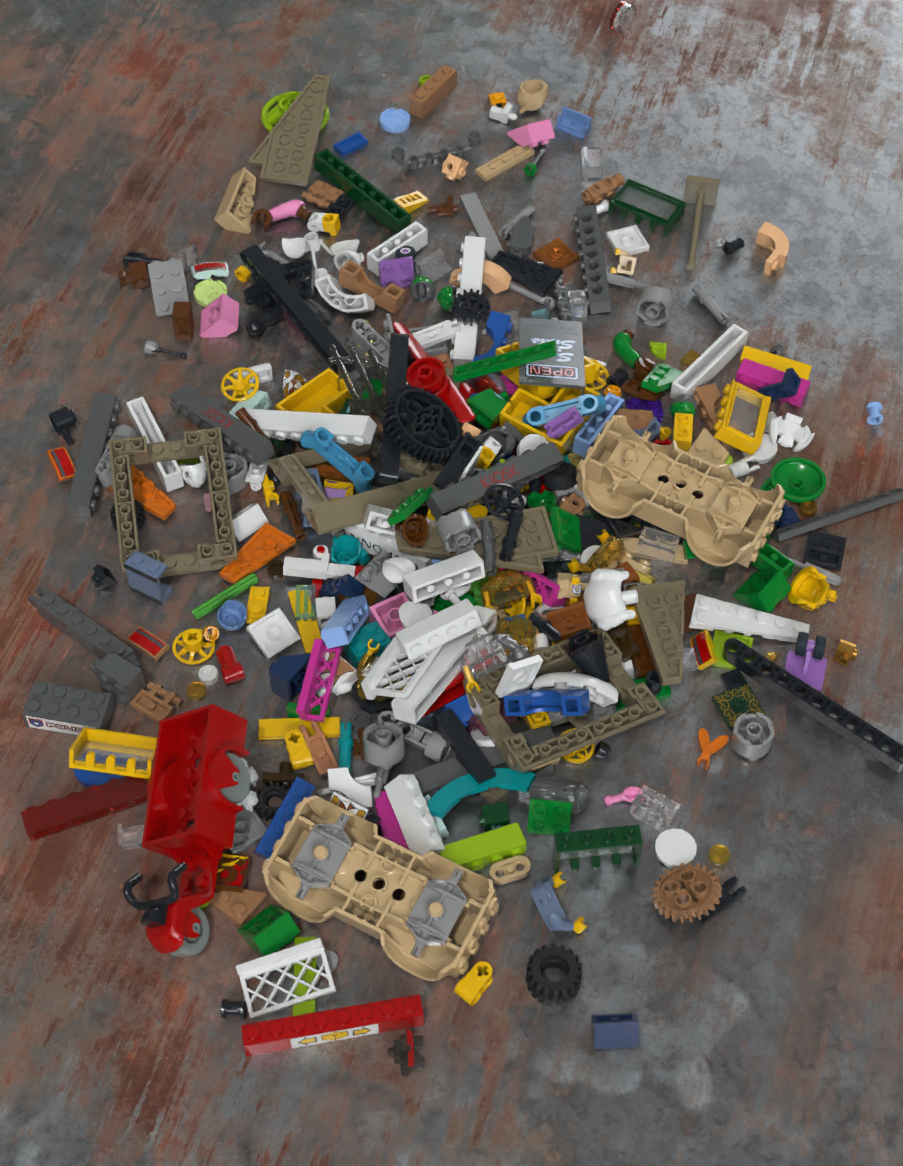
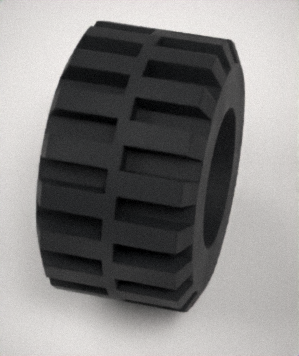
[526,943,582,1006]

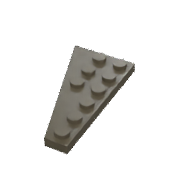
[629,580,685,686]

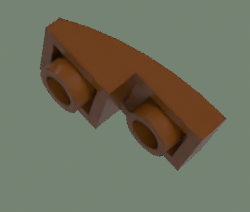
[621,378,662,401]

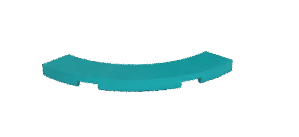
[427,768,535,819]

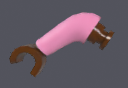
[251,199,312,233]

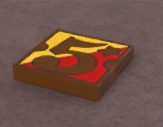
[215,852,252,893]

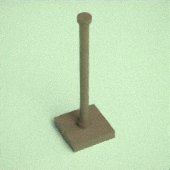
[683,175,720,271]

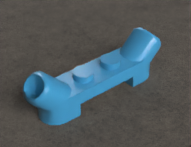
[522,394,606,429]
[300,427,374,493]

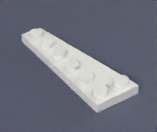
[689,594,810,643]

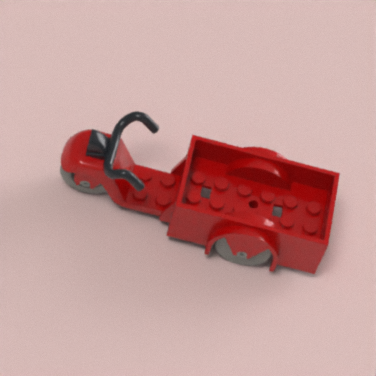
[123,704,250,958]

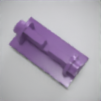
[543,406,584,439]

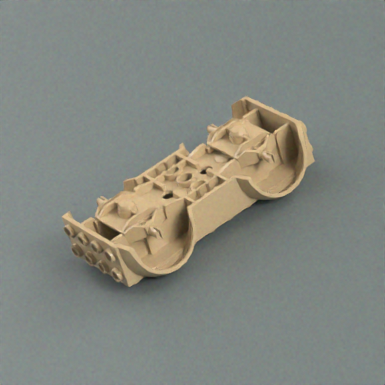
[576,415,786,568]

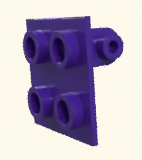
[625,398,664,423]

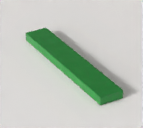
[453,340,557,382]

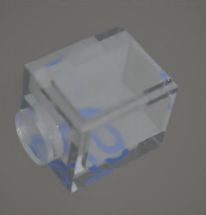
[567,290,588,318]

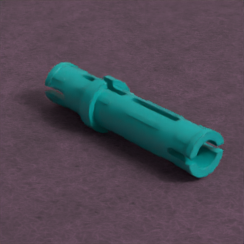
[338,722,354,775]

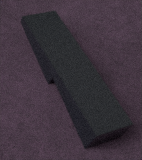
[433,709,496,784]

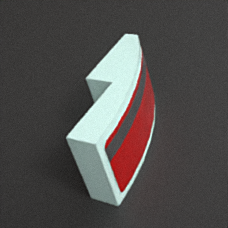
[191,262,229,280]

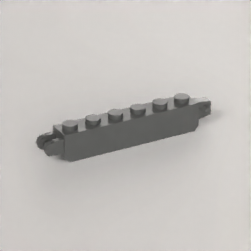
[27,587,142,670]

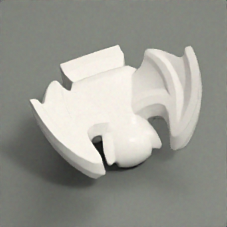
[769,413,815,452]

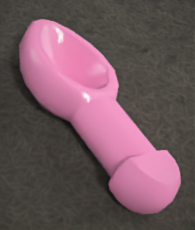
[603,786,643,806]

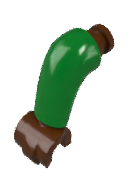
[613,330,655,383]

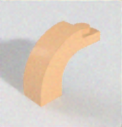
[755,221,789,276]
[449,260,512,294]

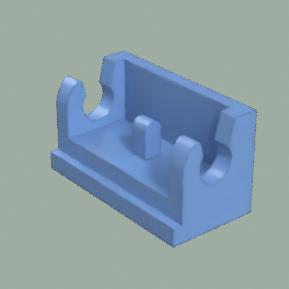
[556,106,592,140]

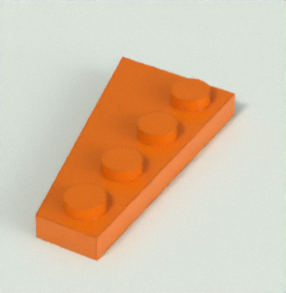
[107,465,176,521]
[219,522,296,584]

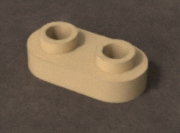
[616,551,653,575]
[489,855,531,885]

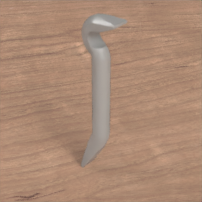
[259,240,297,280]
[509,281,556,313]

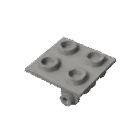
[355,551,396,599]

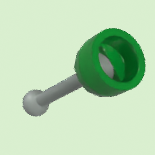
[523,148,546,176]

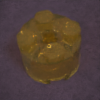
[496,616,537,656]

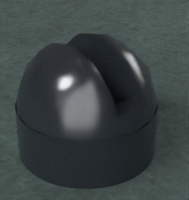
[594,741,611,759]

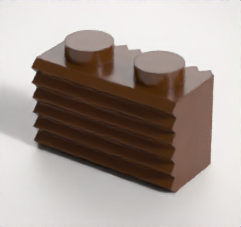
[172,302,195,341]

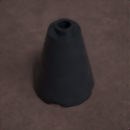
[563,628,610,682]

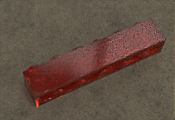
[21,776,148,842]

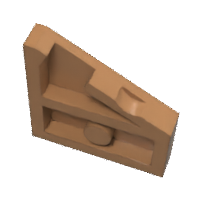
[616,409,654,430]
[208,889,268,927]

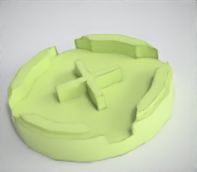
[193,279,228,307]

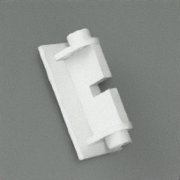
[245,459,270,491]

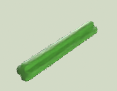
[191,573,258,620]

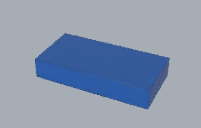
[333,132,368,157]

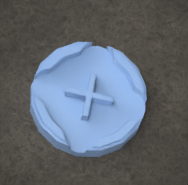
[379,108,410,133]

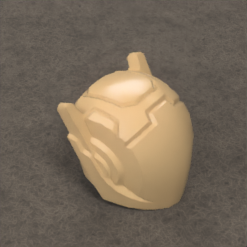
[517,79,548,114]

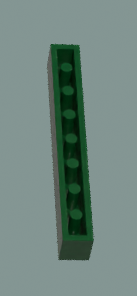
[314,148,411,235]

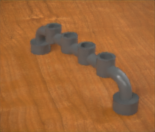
[392,131,481,169]
[536,261,571,321]

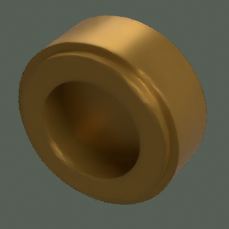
[798,501,818,517]

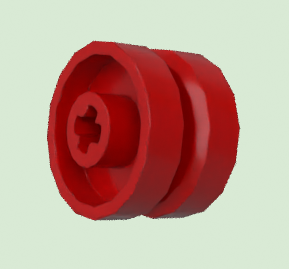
[406,357,451,400]

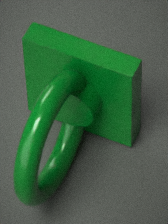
[542,506,582,559]

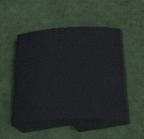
[803,530,847,571]

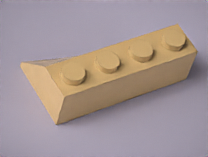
[214,167,256,234]

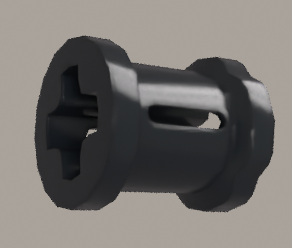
[606,368,629,388]
[645,670,662,696]
[221,999,246,1020]

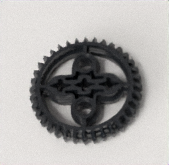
[382,386,463,465]

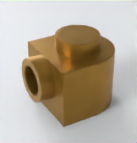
[833,639,858,666]

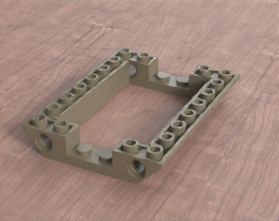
[108,427,238,577]
[267,431,441,535]
[463,628,665,773]

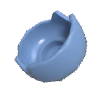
[217,600,247,631]

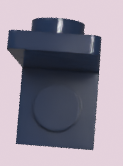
[758,368,801,401]
[774,503,801,529]
[319,574,365,598]

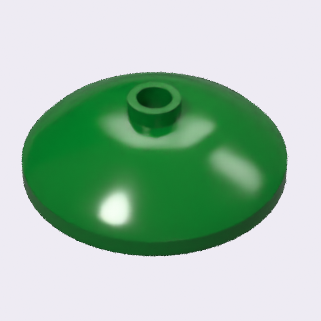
[770,457,826,503]

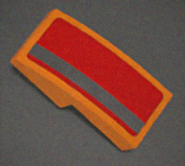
[46,447,75,482]

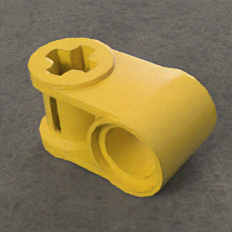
[285,730,314,771]
[454,961,493,1006]

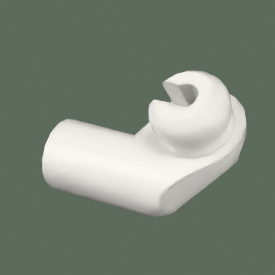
[596,200,609,214]

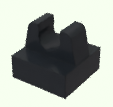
[91,564,117,590]

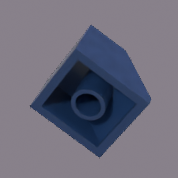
[269,653,311,703]

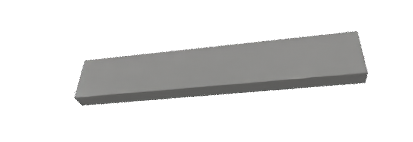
[460,192,503,261]

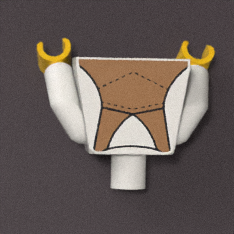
[316,648,366,697]

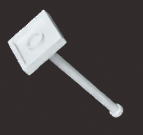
[444,589,543,698]

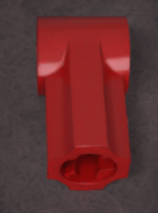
[215,645,245,685]

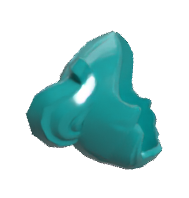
[331,535,371,565]

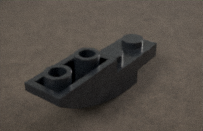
[433,433,482,490]

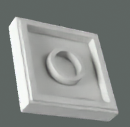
[606,225,650,258]
[246,608,301,660]

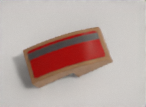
[126,626,170,661]

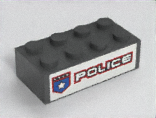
[22,681,115,736]

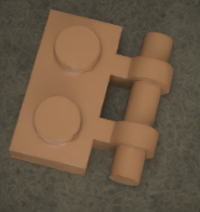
[302,179,344,209]
[130,681,183,724]

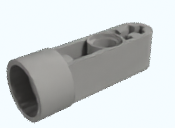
[351,319,408,374]
[95,425,139,487]
[378,711,452,763]

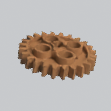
[651,862,722,923]

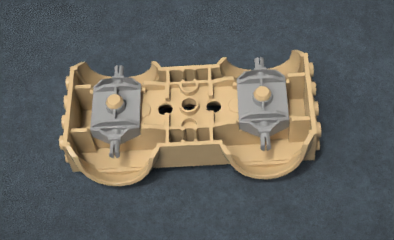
[262,795,500,981]

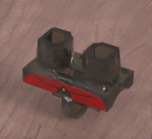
[387,1028,425,1077]

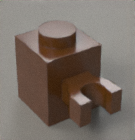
[118,261,150,290]

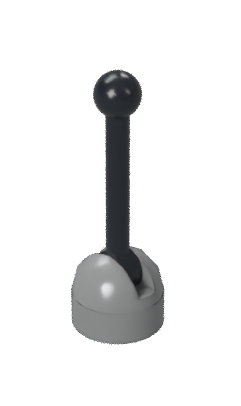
[144,340,187,359]

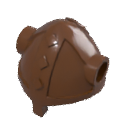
[394,513,429,546]

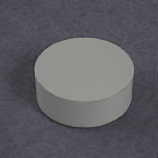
[316,950,338,973]

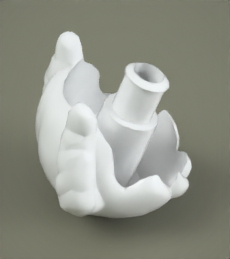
[583,568,639,631]

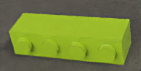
[438,822,527,871]

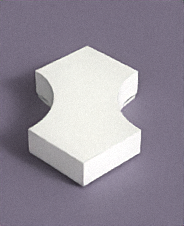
[327,767,373,808]

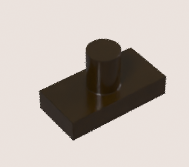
[607,622,642,663]
[262,761,305,789]

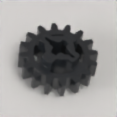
[452,289,490,326]

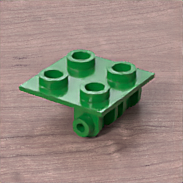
[527,798,572,835]

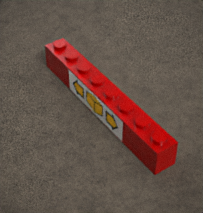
[241,994,424,1057]

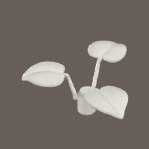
[282,232,359,288]
[382,557,471,628]

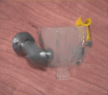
[460,633,531,695]

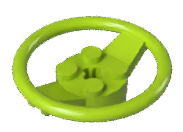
[261,91,330,132]

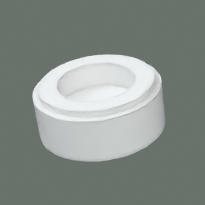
[198,665,219,685]

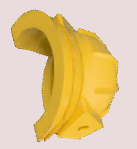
[788,566,838,612]

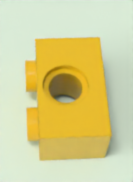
[672,413,693,452]

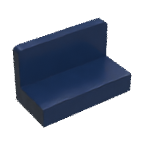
[591,1013,639,1049]

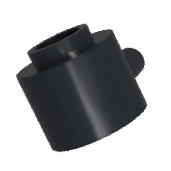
[49,406,77,446]

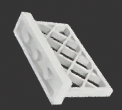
[361,631,443,700]
[236,938,336,1020]

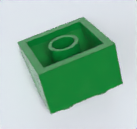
[732,570,792,613]
[237,904,300,957]

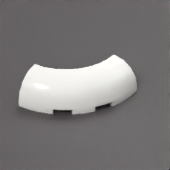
[315,274,375,314]
[532,672,618,707]

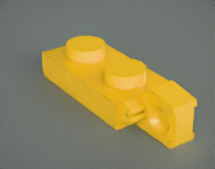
[246,586,270,625]

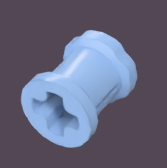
[866,401,883,425]

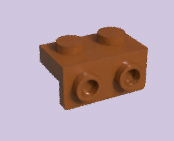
[546,601,593,643]

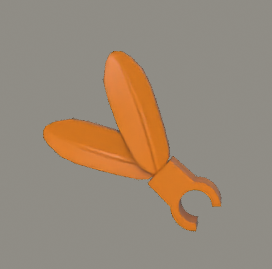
[696,728,729,770]

